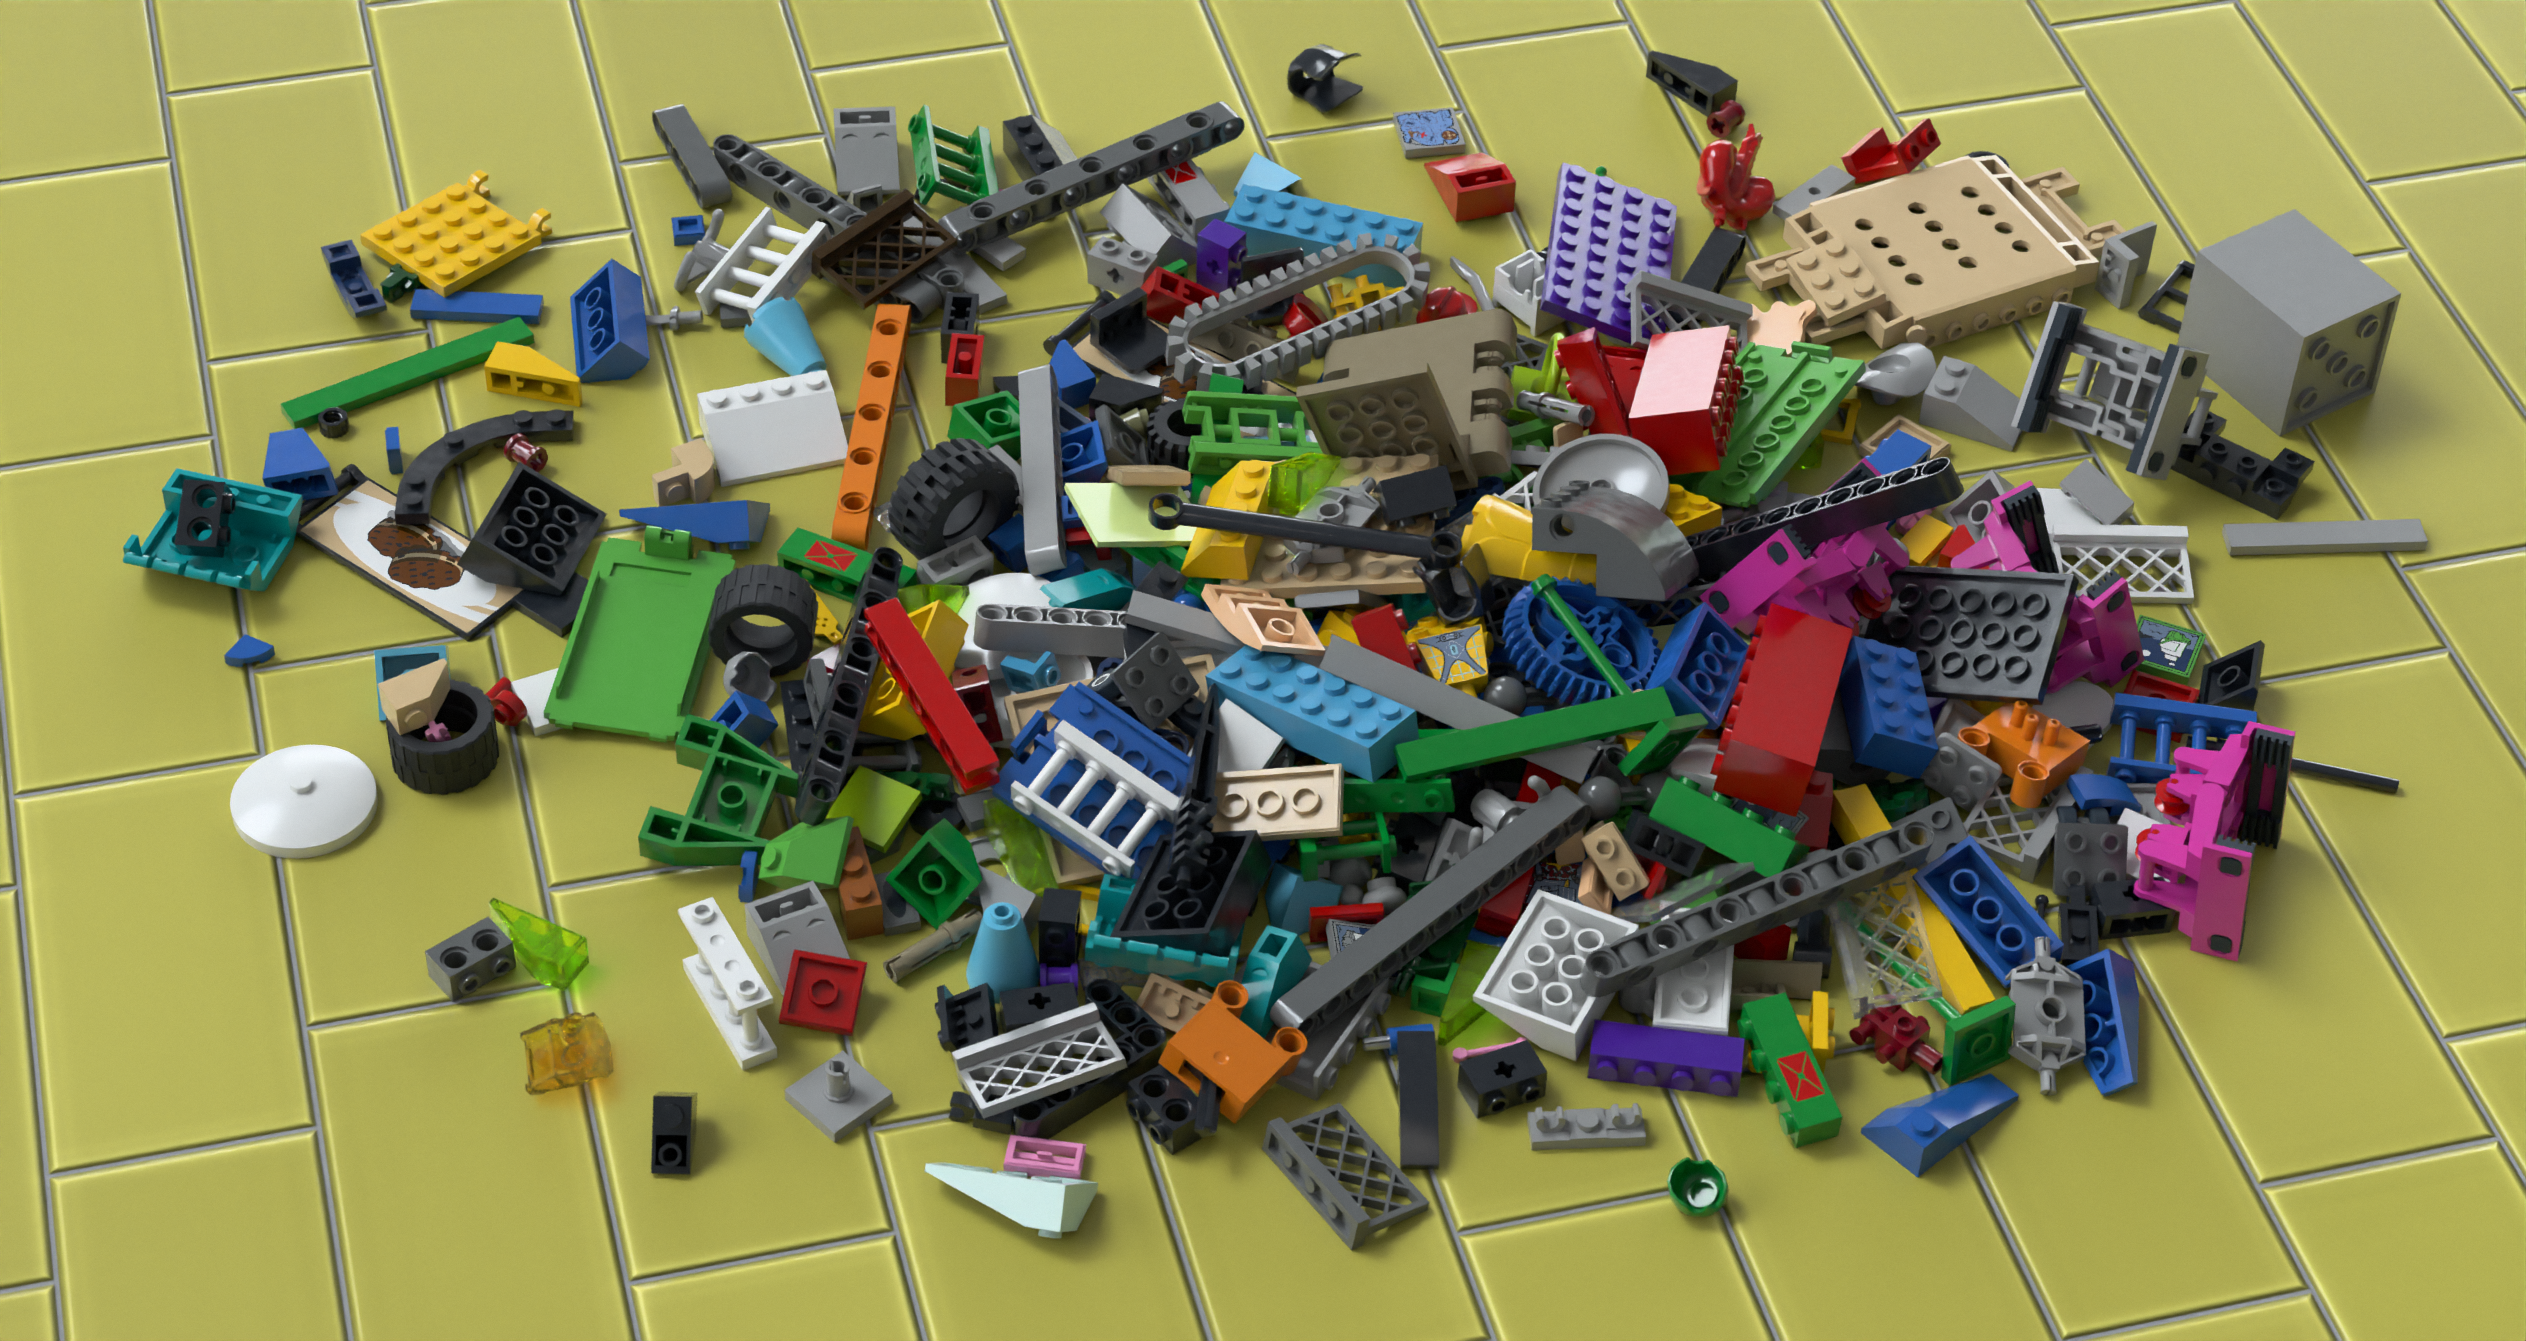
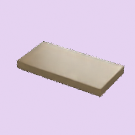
[1103,465,1190,486]
[1210,764,1344,841]

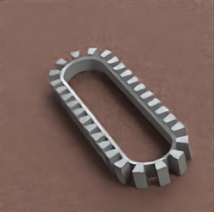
[1165,233,1430,392]

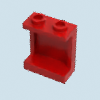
[1841,118,1941,184]

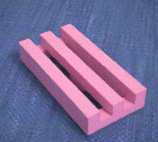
[1003,1135,1086,1180]

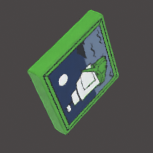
[2134,615,2206,686]

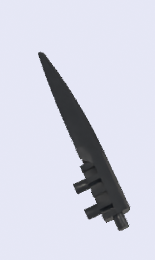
[1167,683,1220,889]

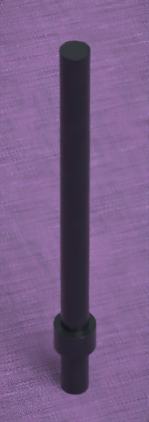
[2185,736,2399,793]

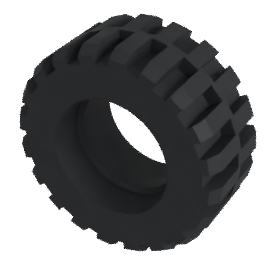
[888,438,1020,561]

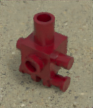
[1849,997,1943,1075]

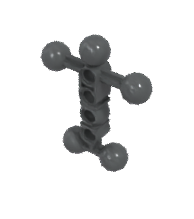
[1482,647,1674,822]

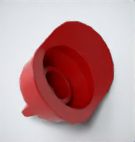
[1416,286,1478,324]
[1281,293,1329,339]

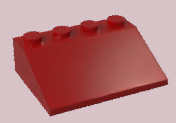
[1553,327,1632,438]

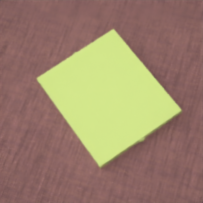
[1064,483,1197,547]

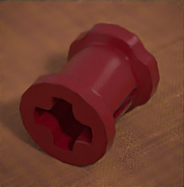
[1707,100,1745,138]
[503,433,548,472]

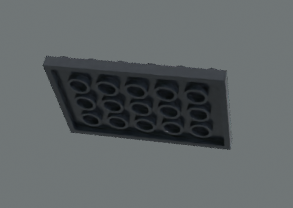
[1864,566,2079,705]

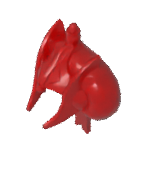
[1696,123,1775,231]

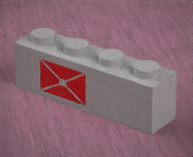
[1147,159,1230,242]

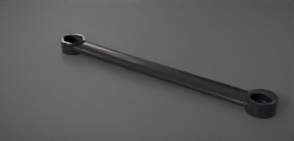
[1148,493,1462,569]

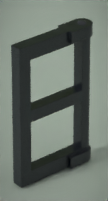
[2138,260,2195,334]

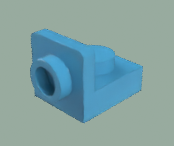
[1000,651,1061,693]

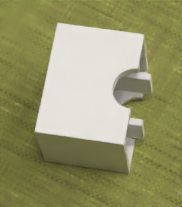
[1492,249,1566,337]

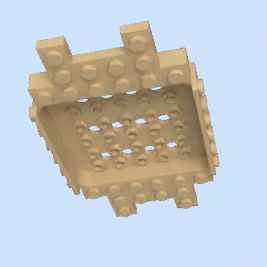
[1745,155,2126,349]

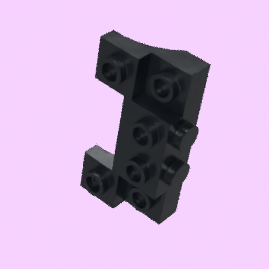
[2170,410,2315,520]

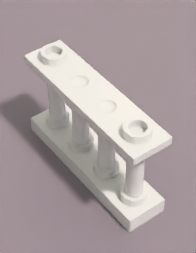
[695,207,832,323]
[1011,720,1179,878]
[678,897,778,1070]

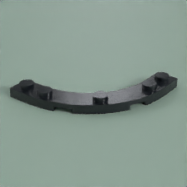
[395,409,575,525]
[1123,561,1205,739]

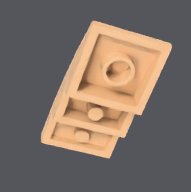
[1201,584,1326,656]

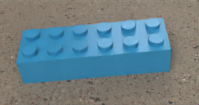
[1224,184,1423,288]
[1205,644,1419,783]

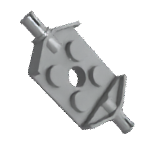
[1283,476,1382,575]
[2005,937,2086,1096]

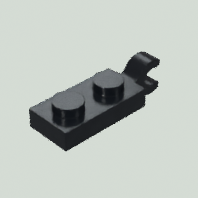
[2058,884,2099,967]

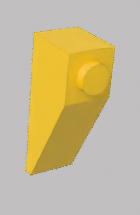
[484,341,583,407]

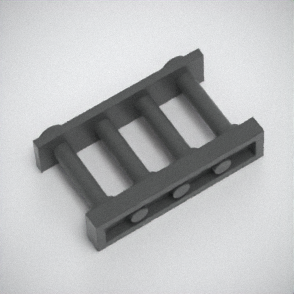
[803,658,922,789]

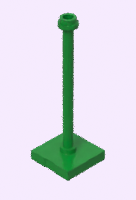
[1531,574,1709,777]
[1836,903,2016,1086]

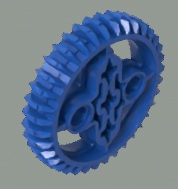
[1501,576,1662,706]

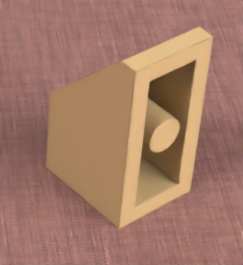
[378,658,451,735]

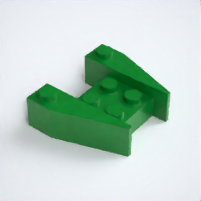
[638,714,800,866]

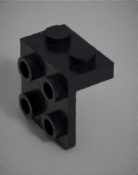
[1090,287,1168,374]

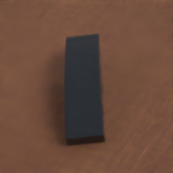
[1397,1031,1439,1170]

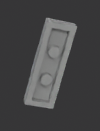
[1527,1103,1646,1150]

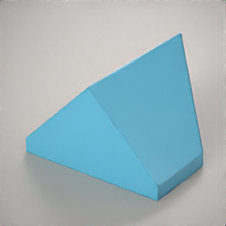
[1234,152,1301,197]
[1265,862,1344,935]

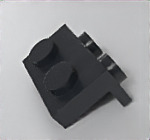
[935,982,999,1054]

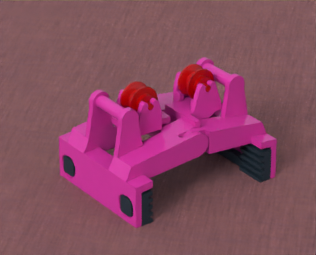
[2134,721,2296,961]

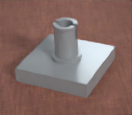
[785,1051,893,1143]

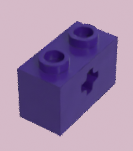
[1196,218,1248,294]

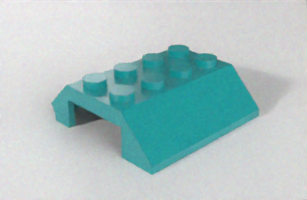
[123,468,303,592]
[1085,874,1246,987]

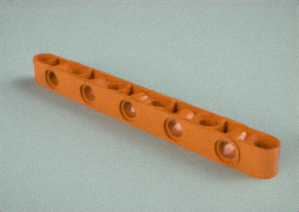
[831,303,911,552]

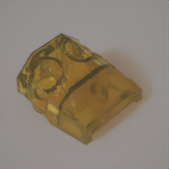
[520,1012,614,1095]

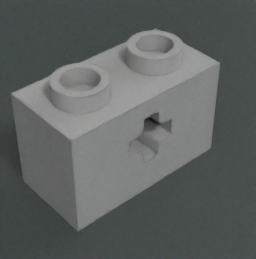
[1087,236,1159,295]

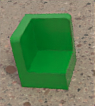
[1410,962,1460,1019]

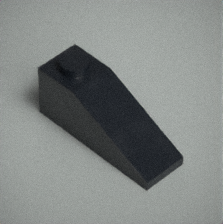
[1646,50,1738,117]

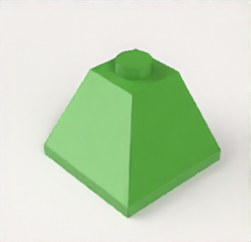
[758,816,854,890]

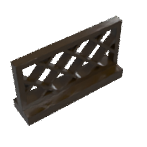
[811,188,958,310]

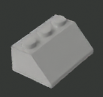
[1100,183,1197,268]
[1942,470,2015,567]

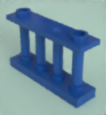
[2106,693,2257,783]

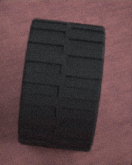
[708,564,818,677]
[386,679,499,795]

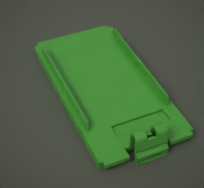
[1668,341,1866,508]
[543,525,736,743]

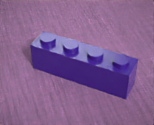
[1587,1019,1745,1097]

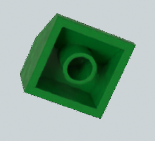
[947,390,1021,461]
[885,818,983,930]

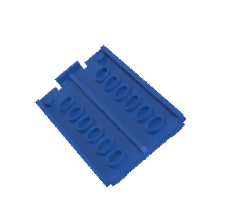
[990,681,1292,879]

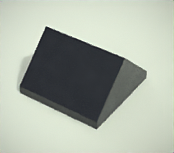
[2197,640,2265,711]

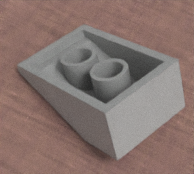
[1919,356,2023,452]

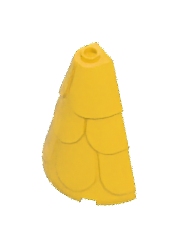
[1454,495,1597,588]

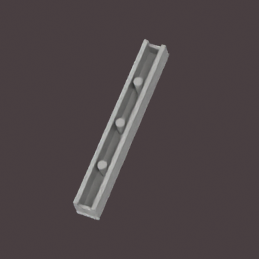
[1319,634,1598,784]

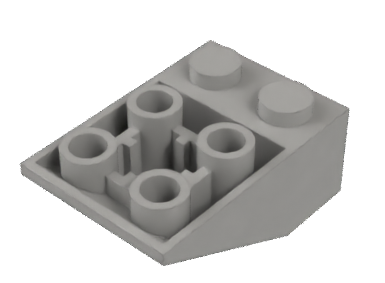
[834,106,900,195]
[745,881,850,997]

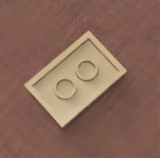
[1786,234,1886,327]

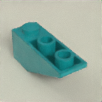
[1040,568,1137,611]
[1239,925,1313,1039]

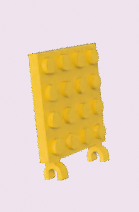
[360,170,552,298]

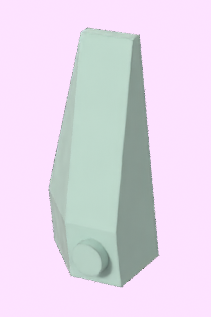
[925,1162,1098,1238]

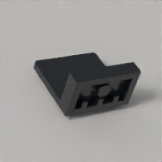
[1240,247,1305,329]

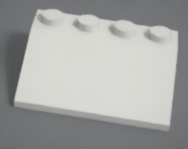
[697,370,848,487]
[1473,889,1639,1061]

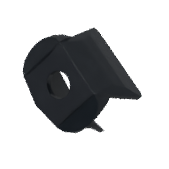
[1287,44,1363,113]
[1412,543,1496,626]

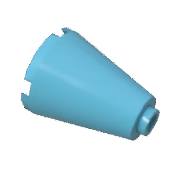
[744,297,827,376]
[966,902,1040,1004]

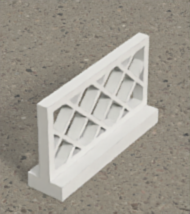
[2050,524,2194,604]

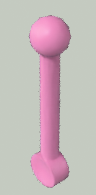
[1453,1037,1528,1063]

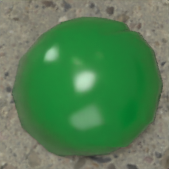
[1667,1157,1729,1217]

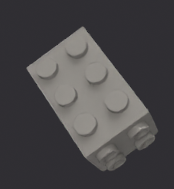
[1920,699,2002,812]

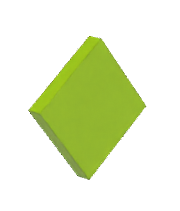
[826,765,922,853]

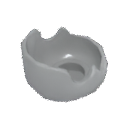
[723,651,777,703]

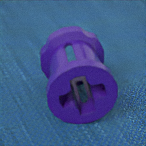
[1040,963,1078,996]

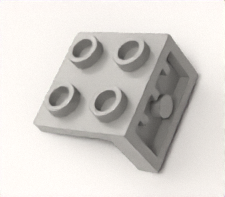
[2095,221,2157,310]

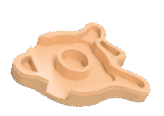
[1747,300,1818,357]

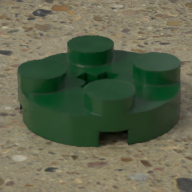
[1869,778,1931,822]

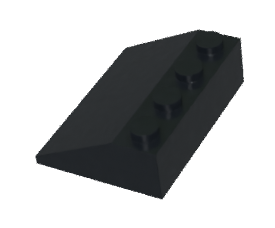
[457,462,607,596]
[1110,830,1272,957]

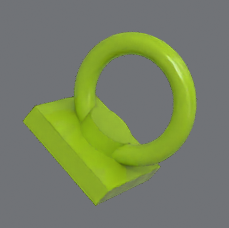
[1507,332,1576,422]

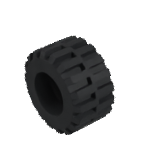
[1147,398,1202,476]

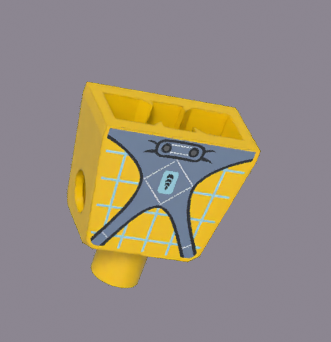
[1415,624,1488,698]

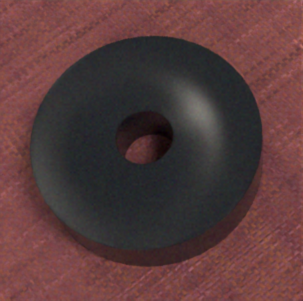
[909,792,966,836]

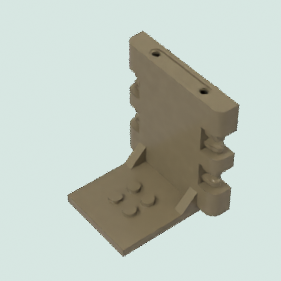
[1296,309,1517,491]

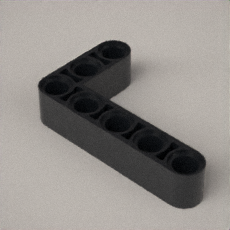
[1013,978,1166,1139]

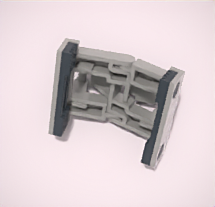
[2011,301,2218,480]

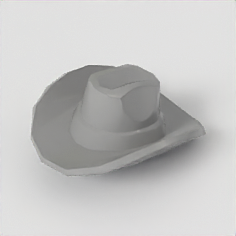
[1854,343,1937,405]

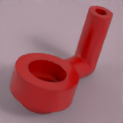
[485,677,527,726]

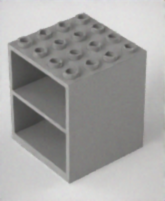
[2177,209,2401,437]

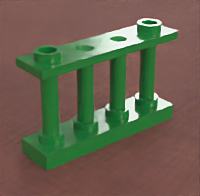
[908,105,999,205]
[1322,729,1462,812]
[1293,765,1397,882]

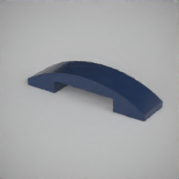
[321,239,387,318]

